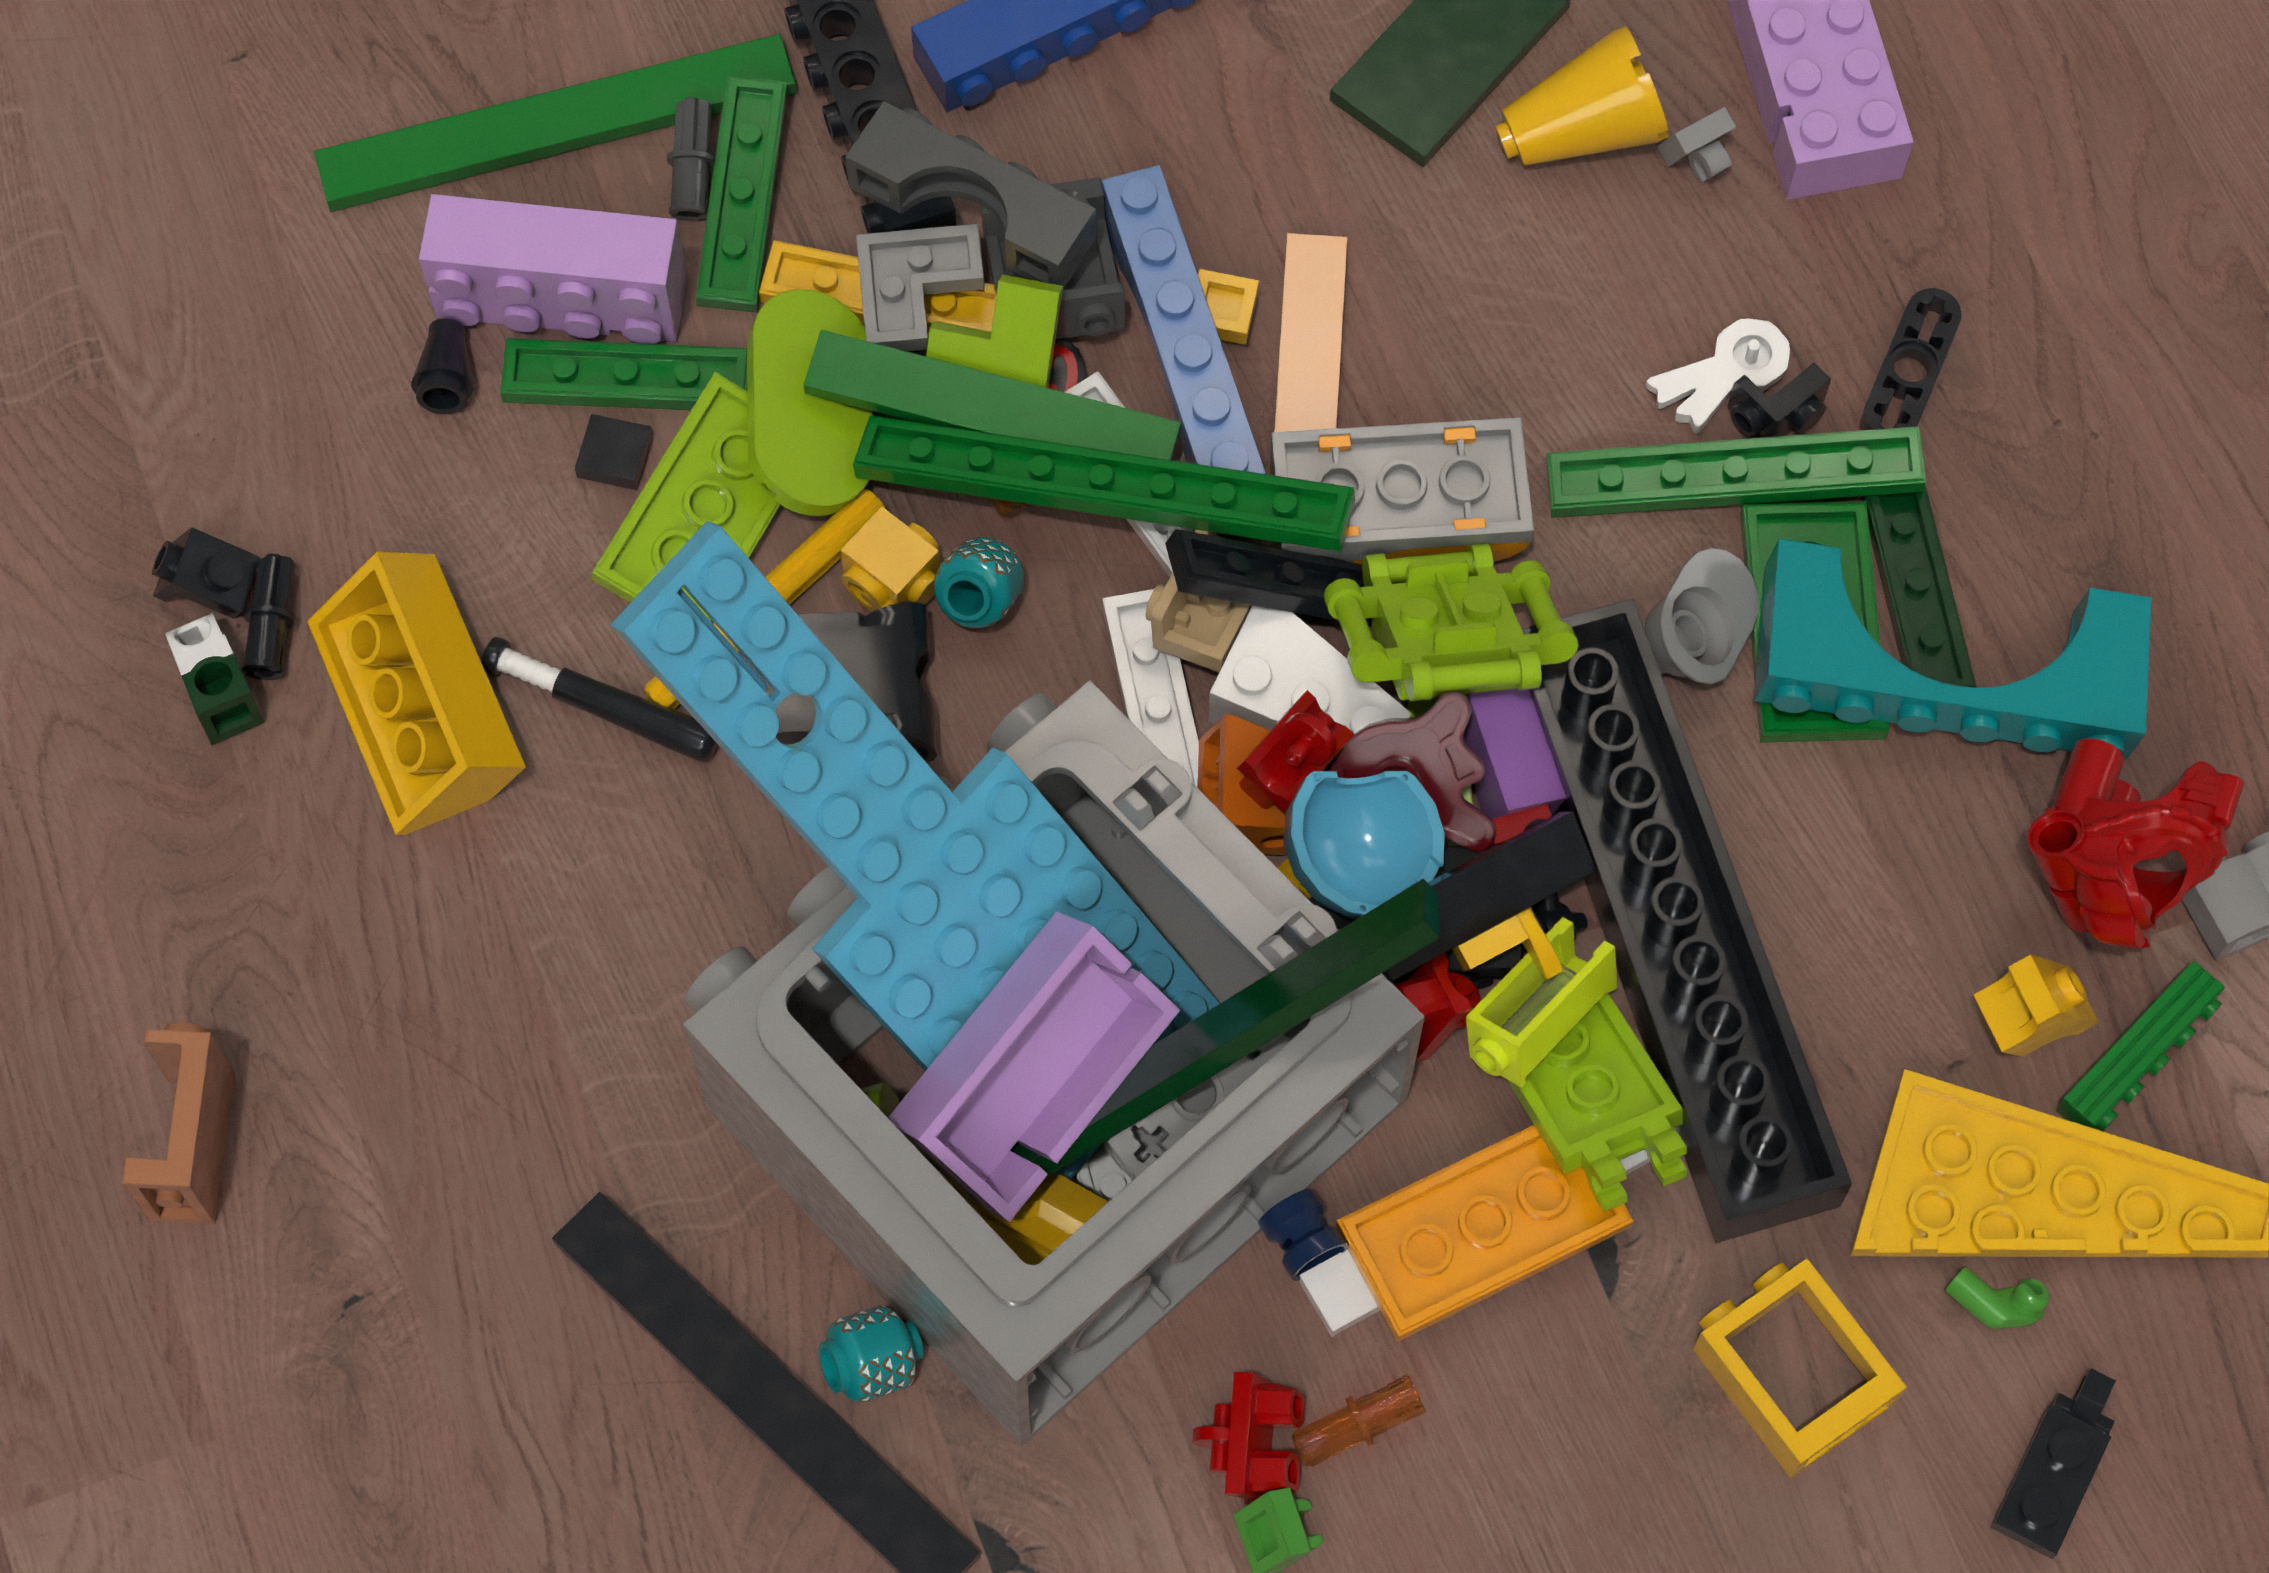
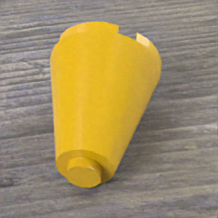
[1495,26,1669,166]

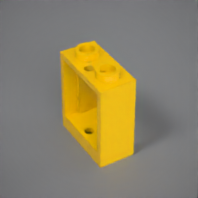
[1693,1258,1907,1478]

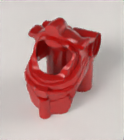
[2027,738,2244,949]

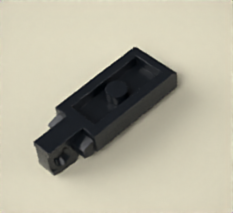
[1991,1368,2116,1559]

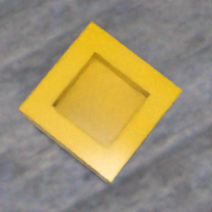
[1198,269,1259,345]

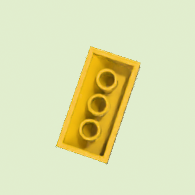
[307,552,526,835]

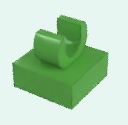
[1233,1488,1324,1573]

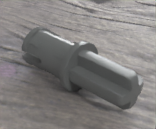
[667,97,715,221]

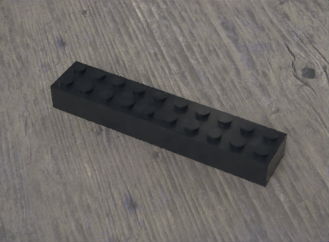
[1522,598,1852,1243]

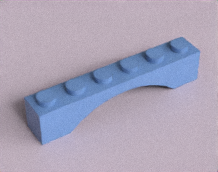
[1101,165,1266,474]

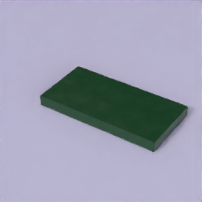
[1330,0,1571,167]

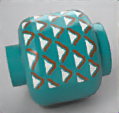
[934,537,1024,629]
[818,1306,923,1403]

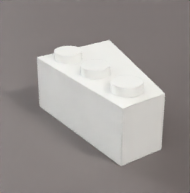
[1208,605,1411,771]

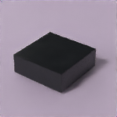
[575,414,653,490]

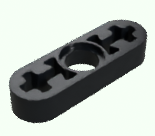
[1860,288,1962,431]

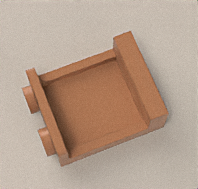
[122,1022,235,1224]

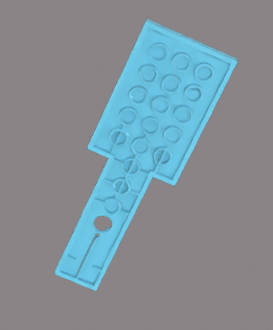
[610,521,1220,1179]

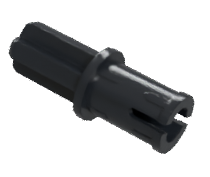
[241,553,296,680]

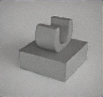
[1657,107,1736,183]

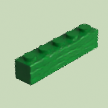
[2055,960,2225,1131]

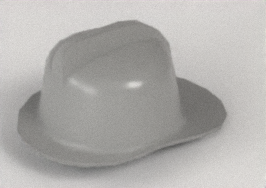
[1644,548,1758,685]

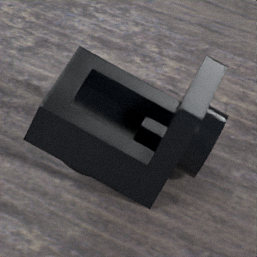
[1727,363,1831,438]
[152,527,261,618]

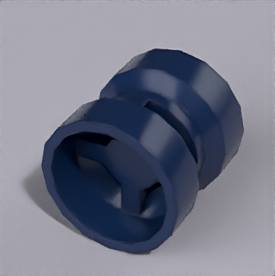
[1258,1188,1349,1281]

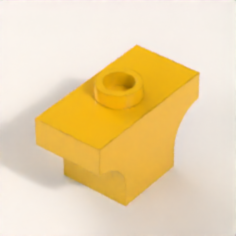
[1973,954,2100,1057]

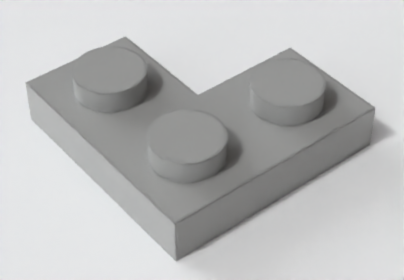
[856,224,984,351]

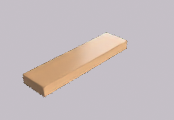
[1274,233,1348,432]

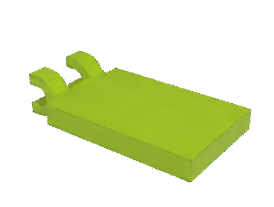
[1505,984,1687,1212]

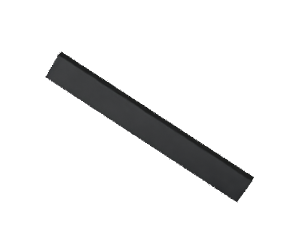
[552,1192,980,1573]

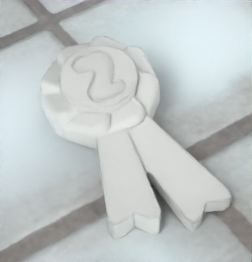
[1646,318,1790,435]

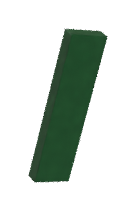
[1860,486,1977,688]

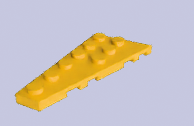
[1849,1069,2269,1258]

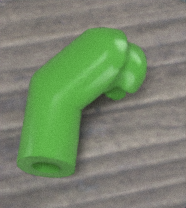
[1945,1266,2050,1329]

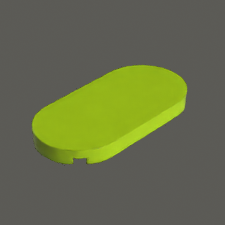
[747,289,872,516]

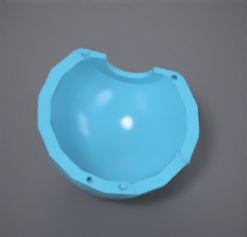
[1284,771,1445,919]

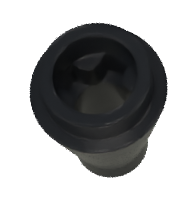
[411,318,473,414]

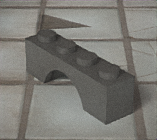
[845,101,1097,289]

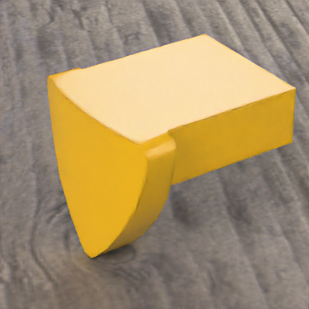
[1452,907,1564,980]

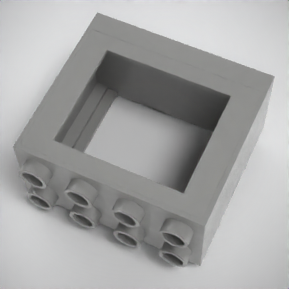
[683,680,1425,1447]

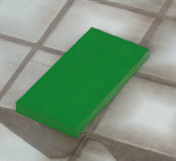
[1740,501,1889,743]

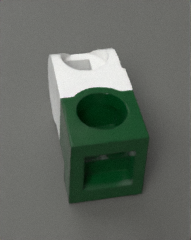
[165,613,265,745]

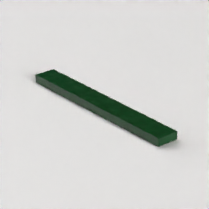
[1010,878,1440,1177]

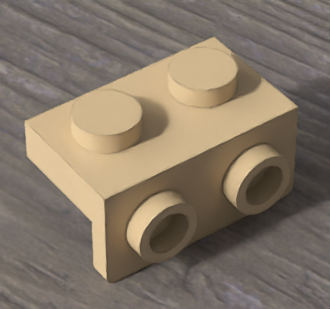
[1145,530,1252,672]

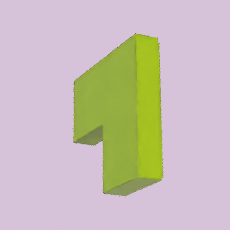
[926,274,1063,388]

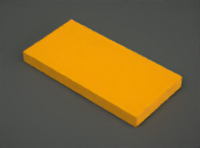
[1336,1125,1634,1342]

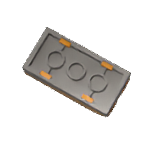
[1269,417,1534,565]

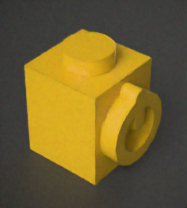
[840,506,940,612]

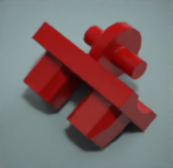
[1237,690,1354,813]
[1395,953,1481,1063]
[1192,1372,1305,1505]

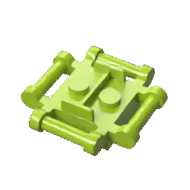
[1324,543,1579,701]

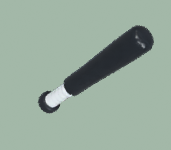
[481,637,718,761]

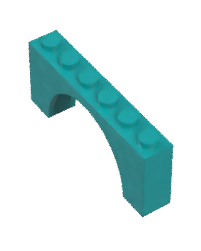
[1754,538,2152,760]

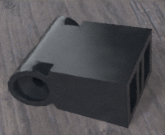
[746,602,937,763]

